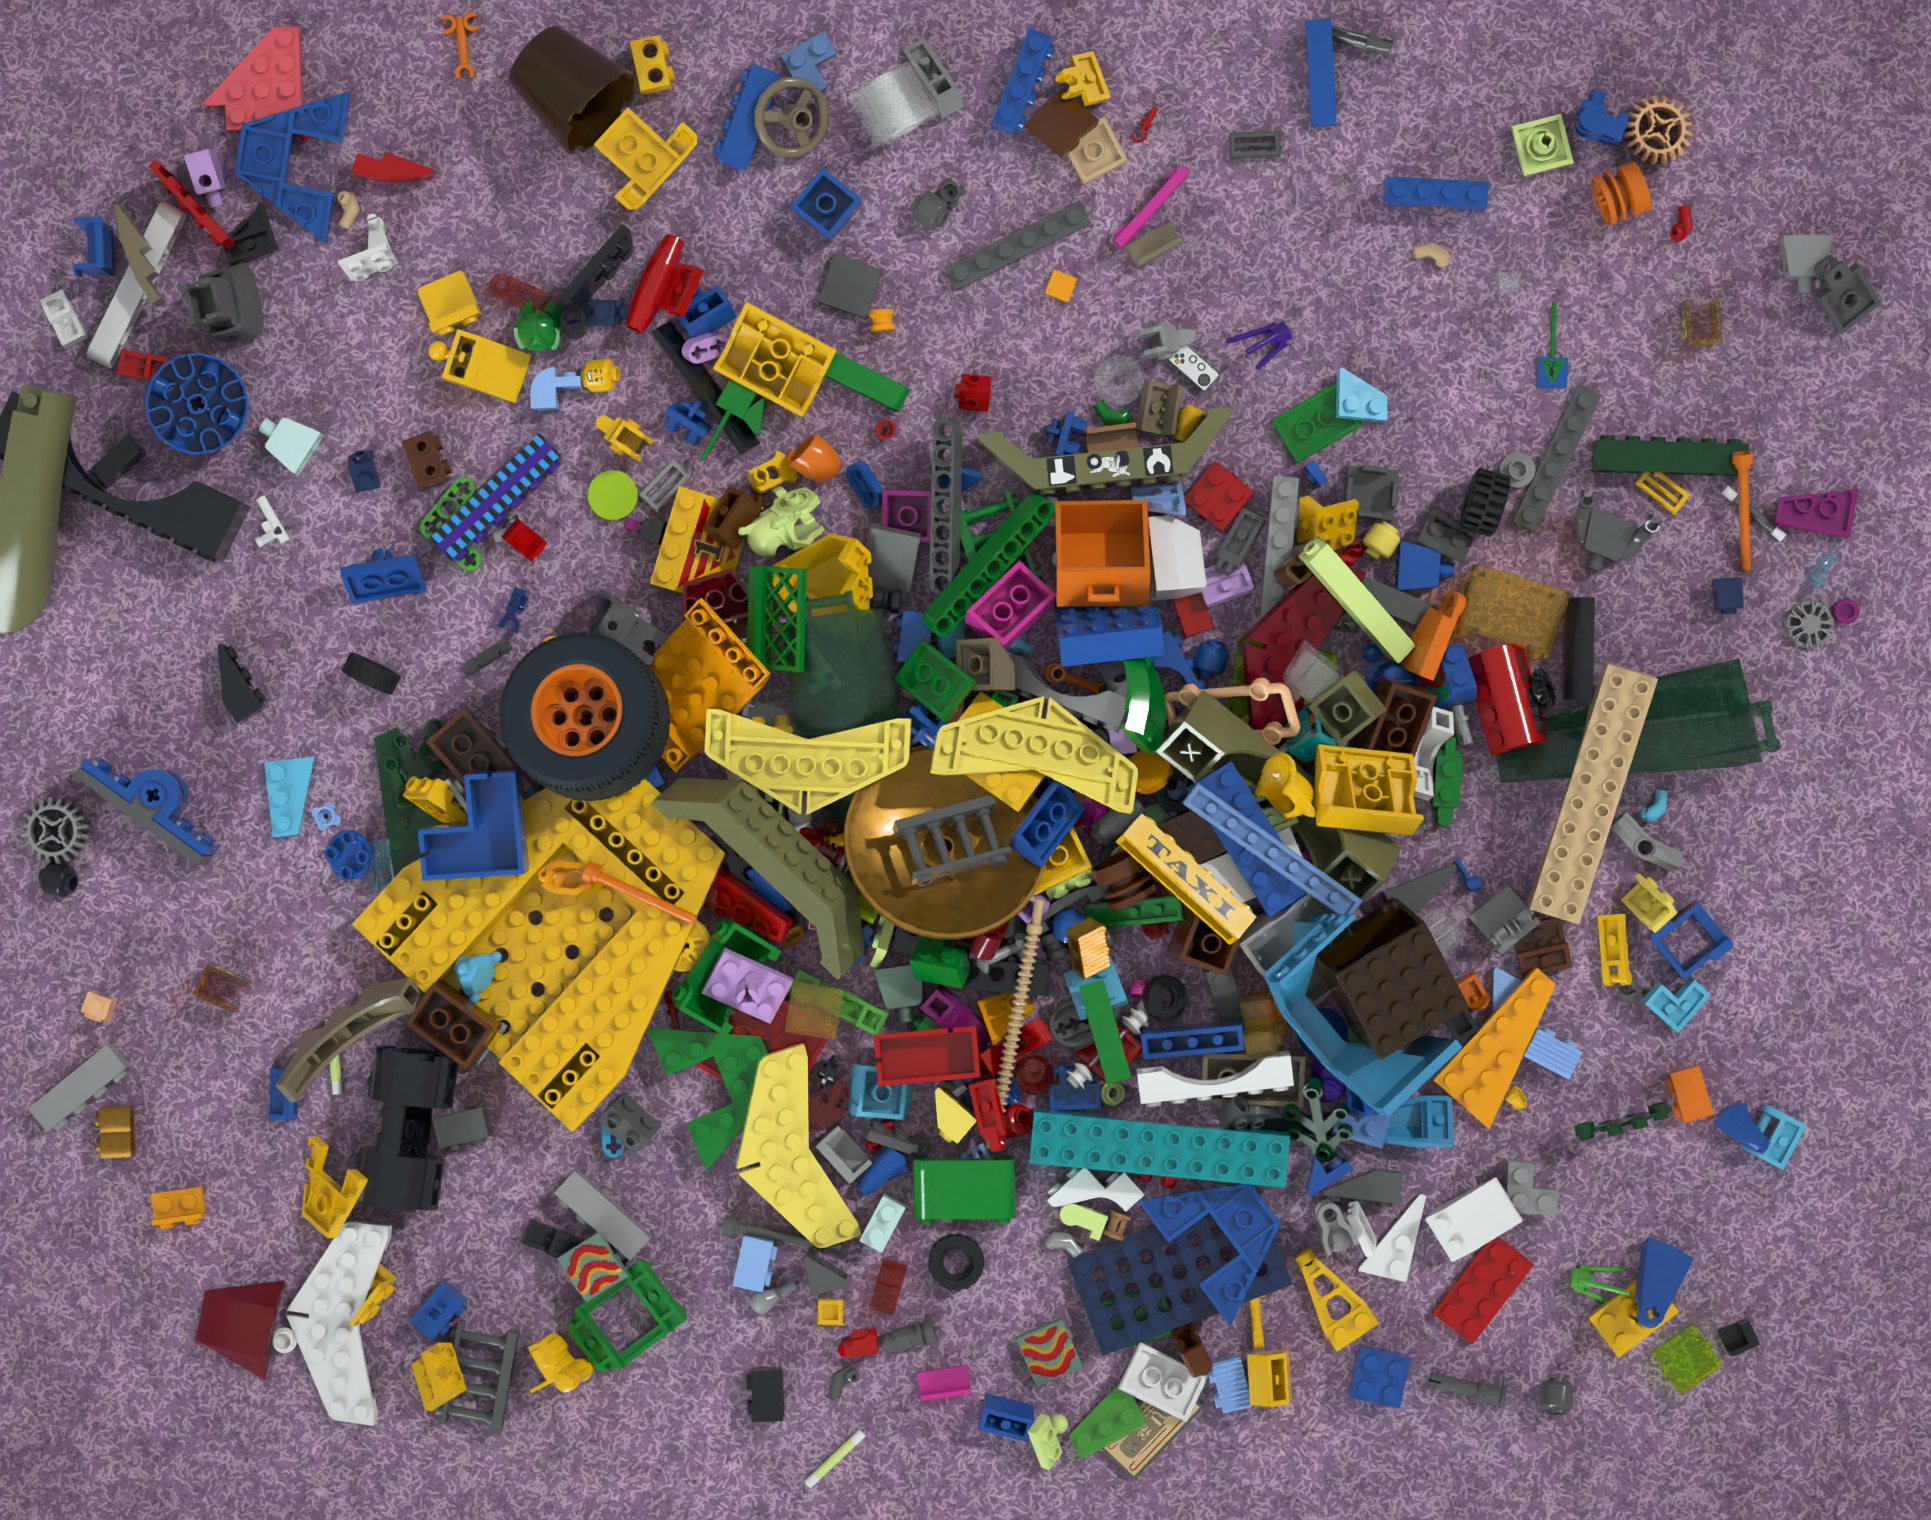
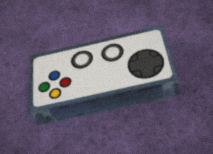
[1166,345,1221,394]

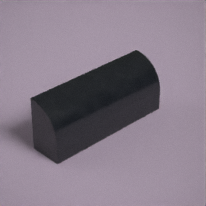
[1561,597,1595,700]

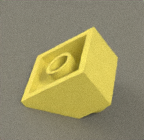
[935,1085,977,1144]

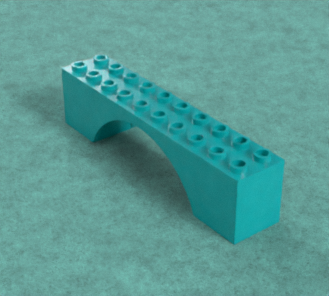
[1029,1107,1290,1188]

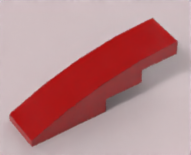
[116,349,171,381]

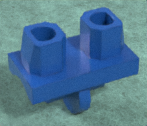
[664,400,713,445]
[1042,410,1087,456]
[902,703,947,751]

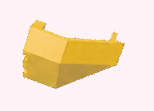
[772,533,874,643]

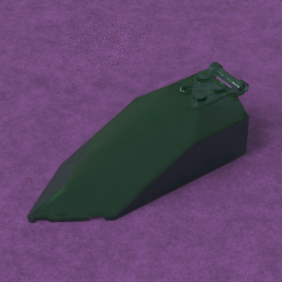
[782,590,899,834]

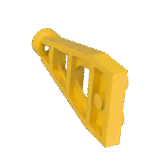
[1294,1247,1379,1352]

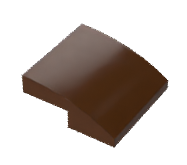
[1025,89,1099,158]
[1514,917,1572,978]

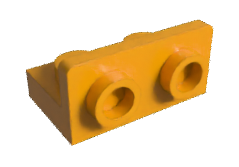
[151,1186,207,1229]

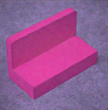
[917,1364,971,1401]

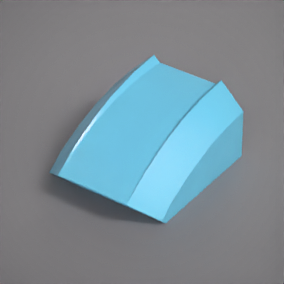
[847,1063,913,1120]

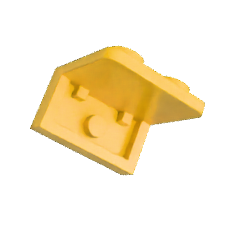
[418,271,483,337]
[349,1264,398,1327]

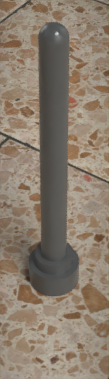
[722,1215,843,1252]

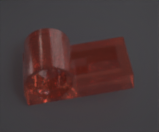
[869,1258,907,1315]

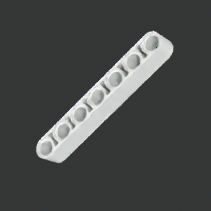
[86,201,187,369]

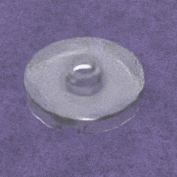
[1094,355,1144,406]

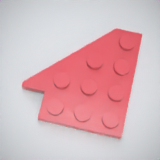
[204,26,303,132]

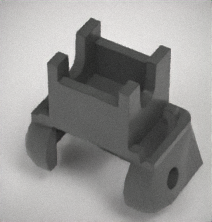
[179,262,264,342]
[588,588,668,665]

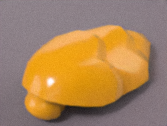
[537,860,595,896]

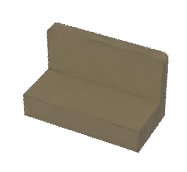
[1126,222,1183,269]

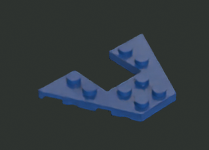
[234,91,352,243]
[1138,1184,1281,1326]

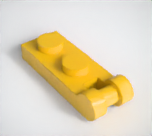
[1598,914,1632,986]

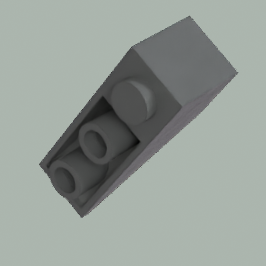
[1321,1168,1403,1207]

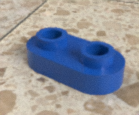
[846,461,883,510]

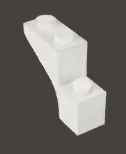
[1047,1168,1144,1212]

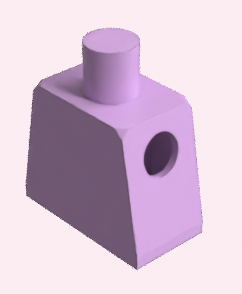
[184,149,226,208]

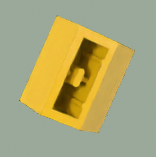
[1247,1348,1292,1407]

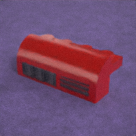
[1467,643,1549,756]

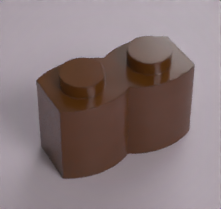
[1274,536,1322,588]
[1171,1323,1213,1378]

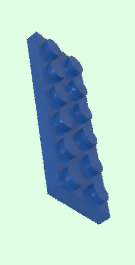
[1187,760,1307,917]

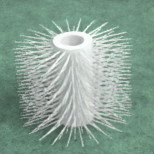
[849,61,940,147]

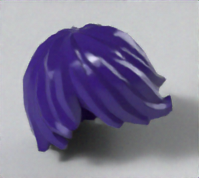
[1310,1057,1346,1103]

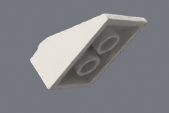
[1425,1177,1523,1262]

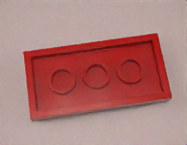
[1431,1236,1534,1345]

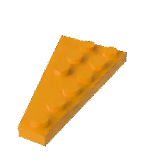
[1433,966,1556,1129]

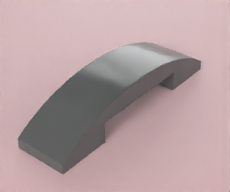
[1025,885,1111,942]

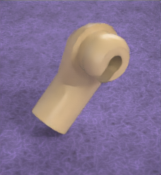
[337,191,360,230]
[1413,243,1450,267]

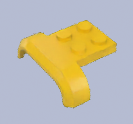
[594,107,697,210]

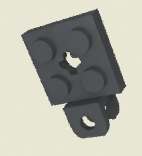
[1814,255,1881,335]

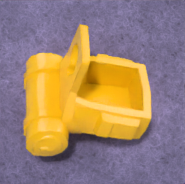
[528,1331,595,1393]

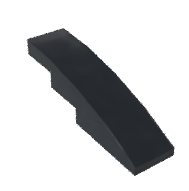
[521,1218,628,1267]

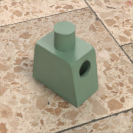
[875,964,923,1023]

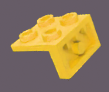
[1295,495,1359,550]

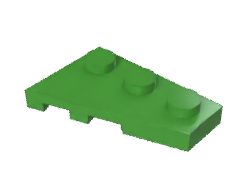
[1069,1382,1148,1459]

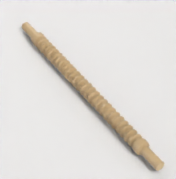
[986,898,1045,1149]

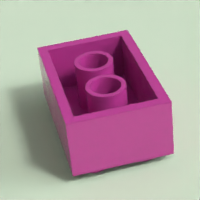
[964,561,1056,651]

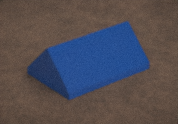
[1009,780,1085,868]

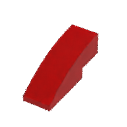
[351,152,436,183]

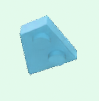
[1336,368,1388,423]

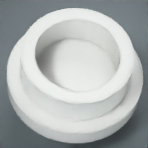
[272,1327,297,1353]

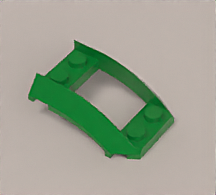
[1120,657,1166,755]
[567,1259,687,1371]

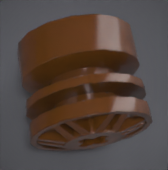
[1091,850,1158,910]

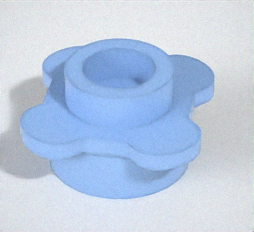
[311,802,341,831]

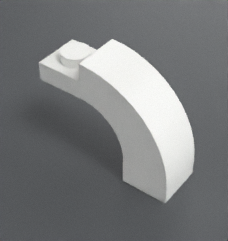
[1413,707,1454,801]

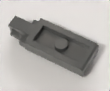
[860,1121,931,1157]

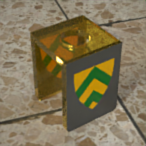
[1680,298,1722,348]

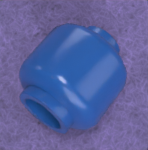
[1193,639,1230,678]

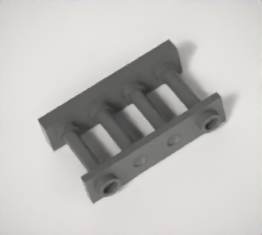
[893,794,1012,886]
[437,1320,520,1434]

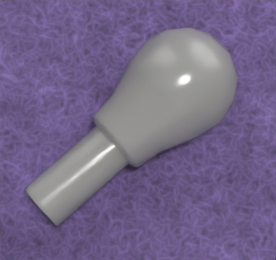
[750,1280,797,1313]

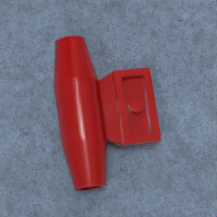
[625,234,704,334]

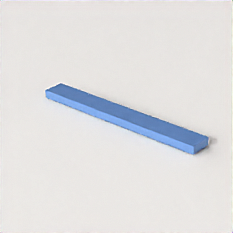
[1182,782,1362,914]

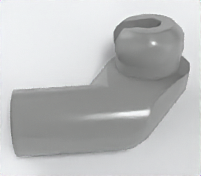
[492,512,525,543]

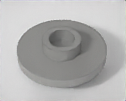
[1500,452,1536,488]

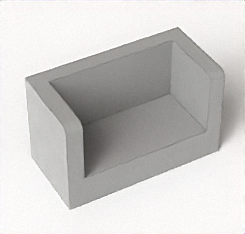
[815,1124,872,1184]

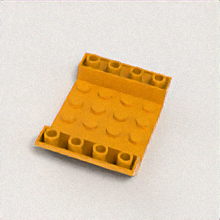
[645,598,771,772]

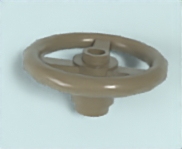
[754,77,829,158]

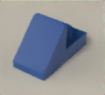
[1306,1155,1354,1196]

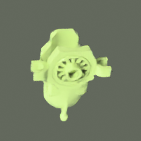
[738,486,824,557]

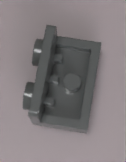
[599,1092,661,1154]

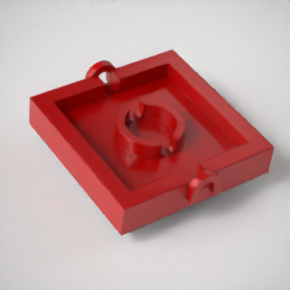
[1184,461,1254,532]

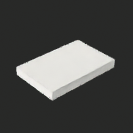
[1118,1342,1208,1422]

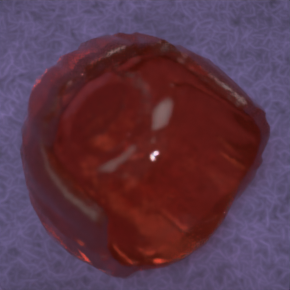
[1013,1052,1056,1095]

